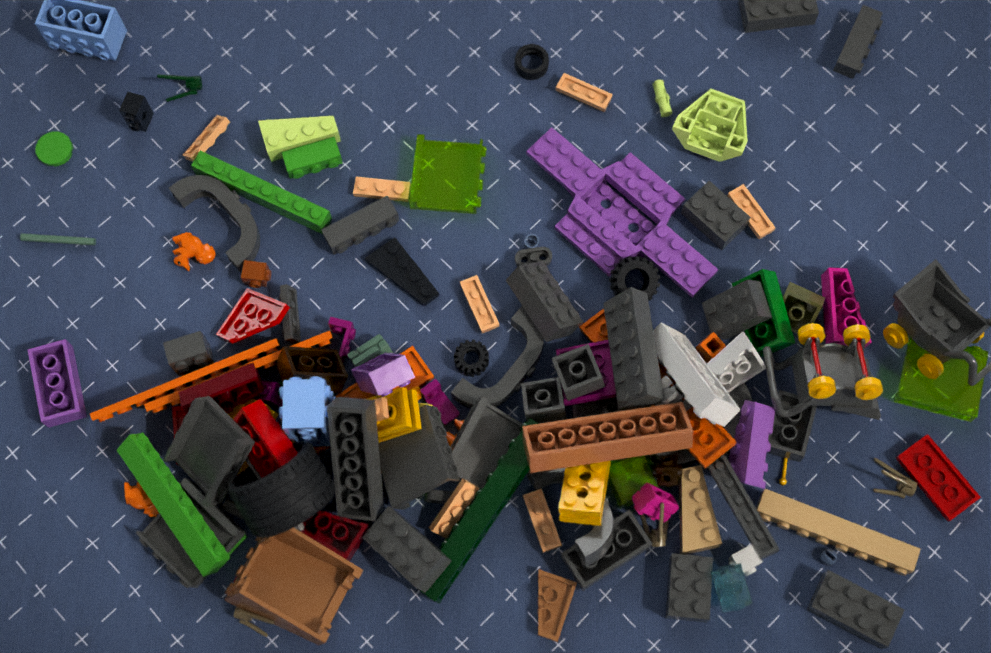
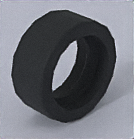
[515,44,549,80]

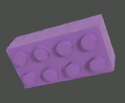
[28,339,87,428]
[351,352,415,397]

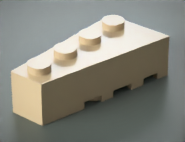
[679,465,722,555]

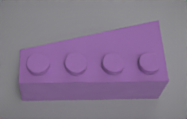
[728,400,775,489]

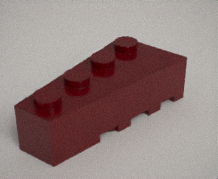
[178,363,264,415]
[301,511,370,561]

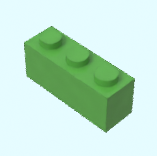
[282,136,343,179]

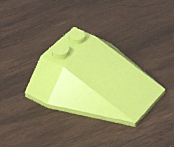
[672,89,748,162]

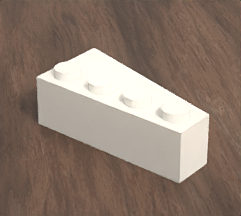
[707,331,766,393]

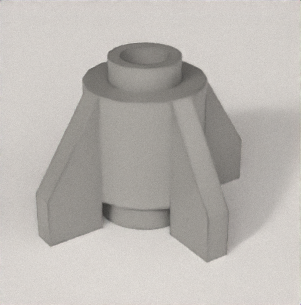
[654,375,692,411]

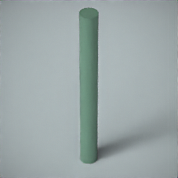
[20,234,96,246]

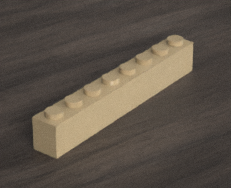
[756,489,921,576]

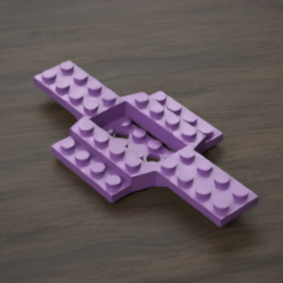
[526,127,718,298]

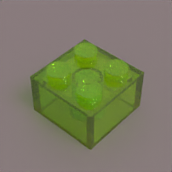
[608,455,659,508]

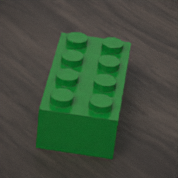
[732,269,796,357]

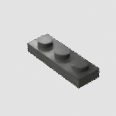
[279,284,301,344]

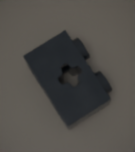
[119,91,154,132]

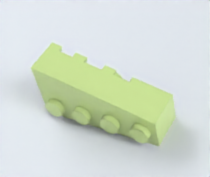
[258,116,341,162]

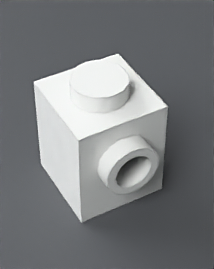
[728,545,763,577]

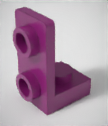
[328,317,356,363]
[420,379,460,425]
[253,380,283,408]

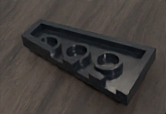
[365,238,439,306]

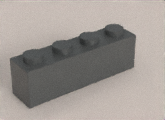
[833,5,883,79]
[321,196,399,255]

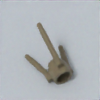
[873,458,917,499]
[640,502,669,547]
[234,607,275,637]

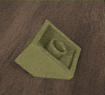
[783,282,825,334]

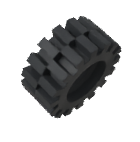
[454,339,489,377]

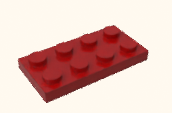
[896,434,981,522]

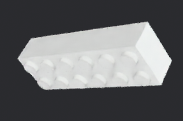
[653,322,741,427]

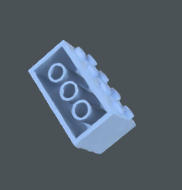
[35,0,127,61]
[279,376,336,447]

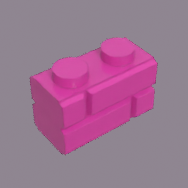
[632,483,680,523]

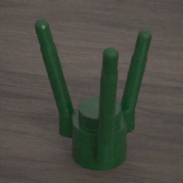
[157,74,202,102]

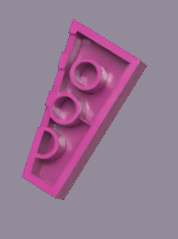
[821,267,872,348]

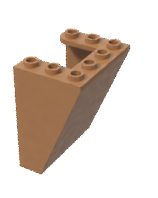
[224,528,363,645]

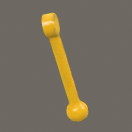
[779,458,788,485]

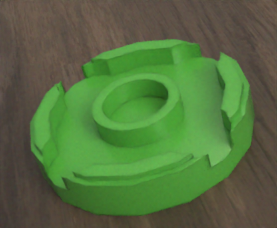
[36,131,73,167]

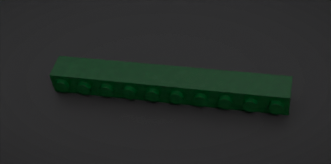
[418,418,539,603]

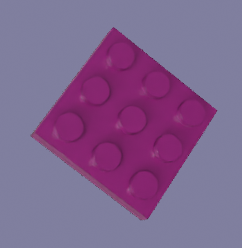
[556,340,617,406]

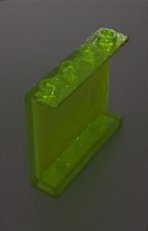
[409,134,487,214]
[893,335,989,422]

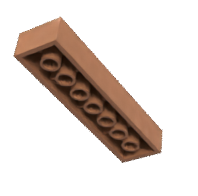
[522,402,693,473]

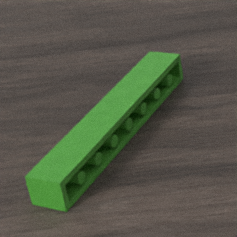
[191,151,332,234]
[117,433,230,577]

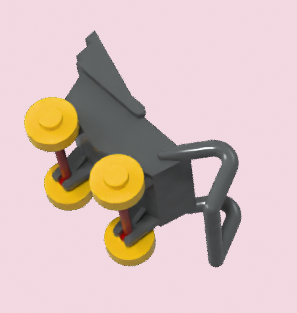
[883,259,991,386]
[763,323,883,420]

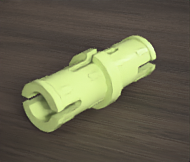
[652,80,673,117]

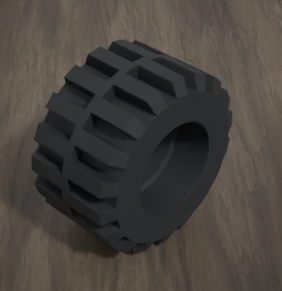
[609,257,660,301]

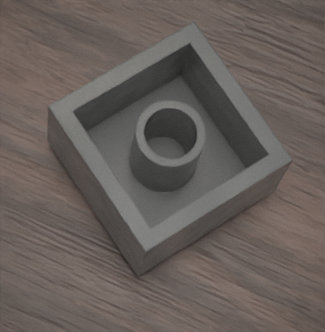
[163,331,215,375]
[552,344,605,401]
[521,377,567,424]

